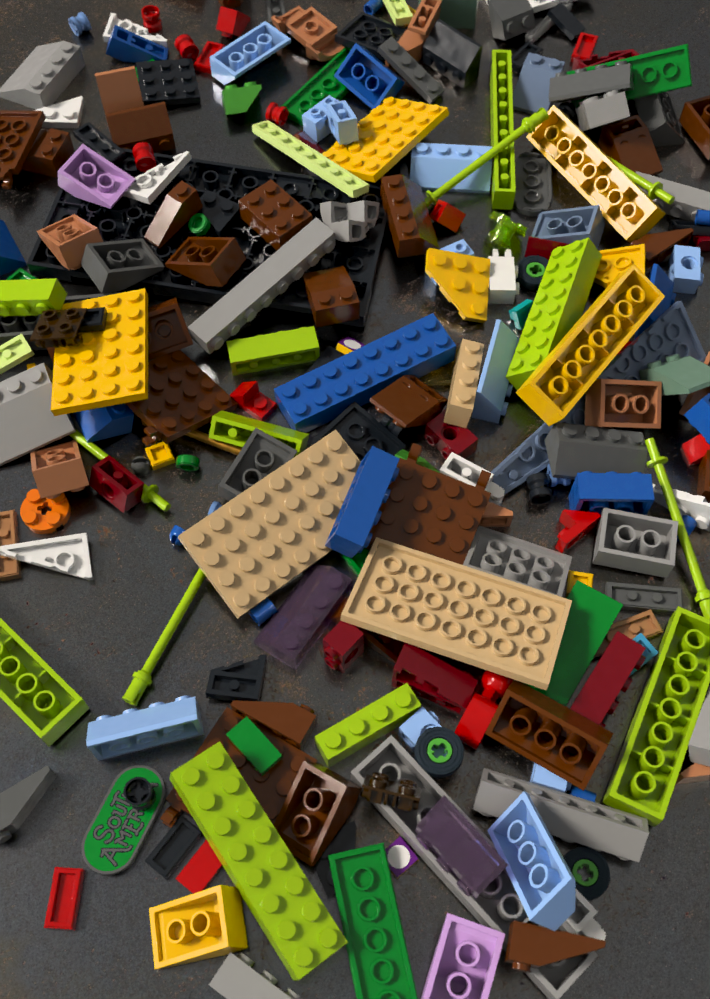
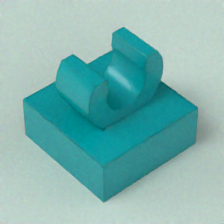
[509,299,533,330]

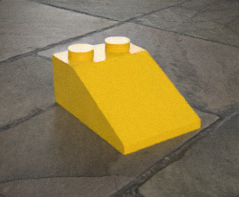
[149,885,248,970]

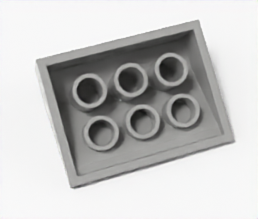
[0,41,85,110]
[0,362,76,466]
[463,525,572,597]

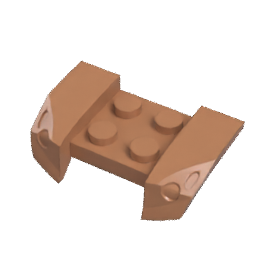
[271,6,345,62]

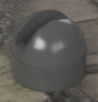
[131,455,151,476]

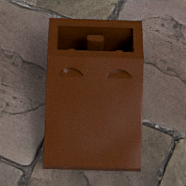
[598,115,663,176]
[369,375,448,428]

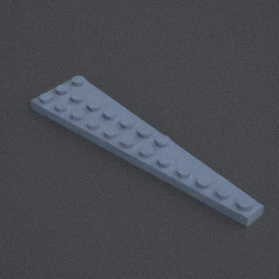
[491,301,706,495]

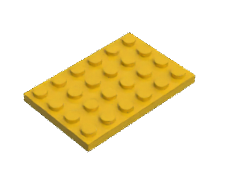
[322,97,449,183]
[51,288,148,416]

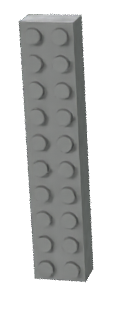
[351,735,598,999]

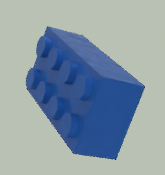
[325,446,400,558]

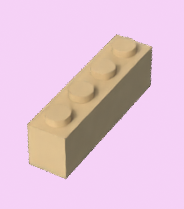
[444,338,484,428]

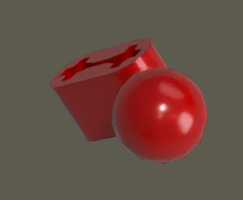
[455,670,514,750]

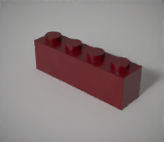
[570,631,646,728]

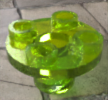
[488,210,528,249]

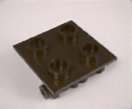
[29,308,87,349]
[362,772,422,812]

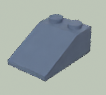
[513,53,565,114]
[531,205,605,249]

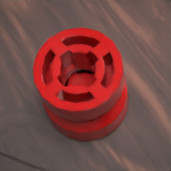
[141,5,162,33]
[174,34,199,60]
[132,142,156,172]

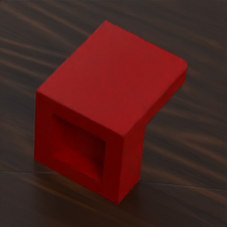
[430,200,466,232]

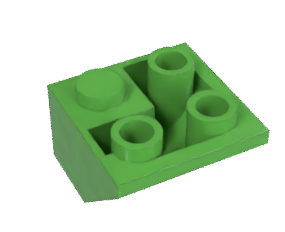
[221,81,262,116]

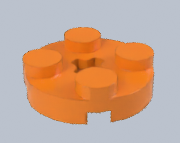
[20,489,71,534]

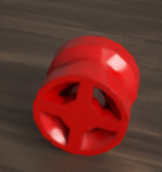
[265,102,289,127]

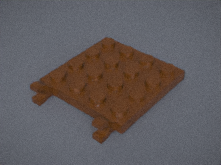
[0,110,46,190]
[125,349,238,447]
[364,443,491,565]
[160,707,318,828]

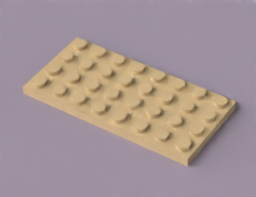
[178,429,361,619]
[340,537,572,691]

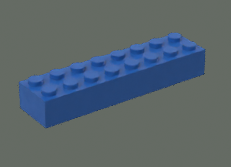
[274,313,456,433]

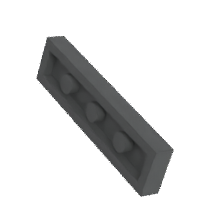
[377,36,445,104]

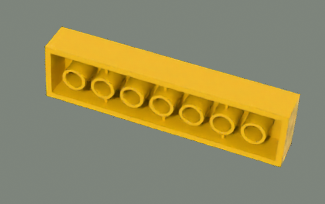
[526,105,666,243]
[516,263,665,426]

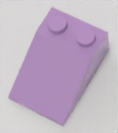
[58,144,135,209]
[421,913,505,999]

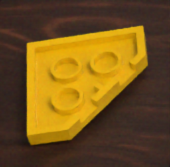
[593,244,646,288]
[425,248,491,323]

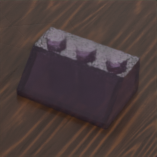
[415,795,508,899]

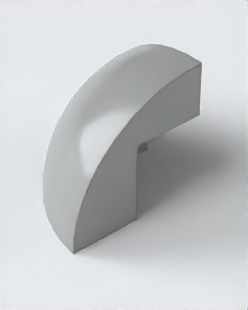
[320,200,379,242]

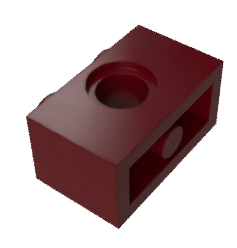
[424,409,478,460]
[89,455,144,513]
[323,621,364,673]

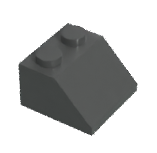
[487,0,535,40]

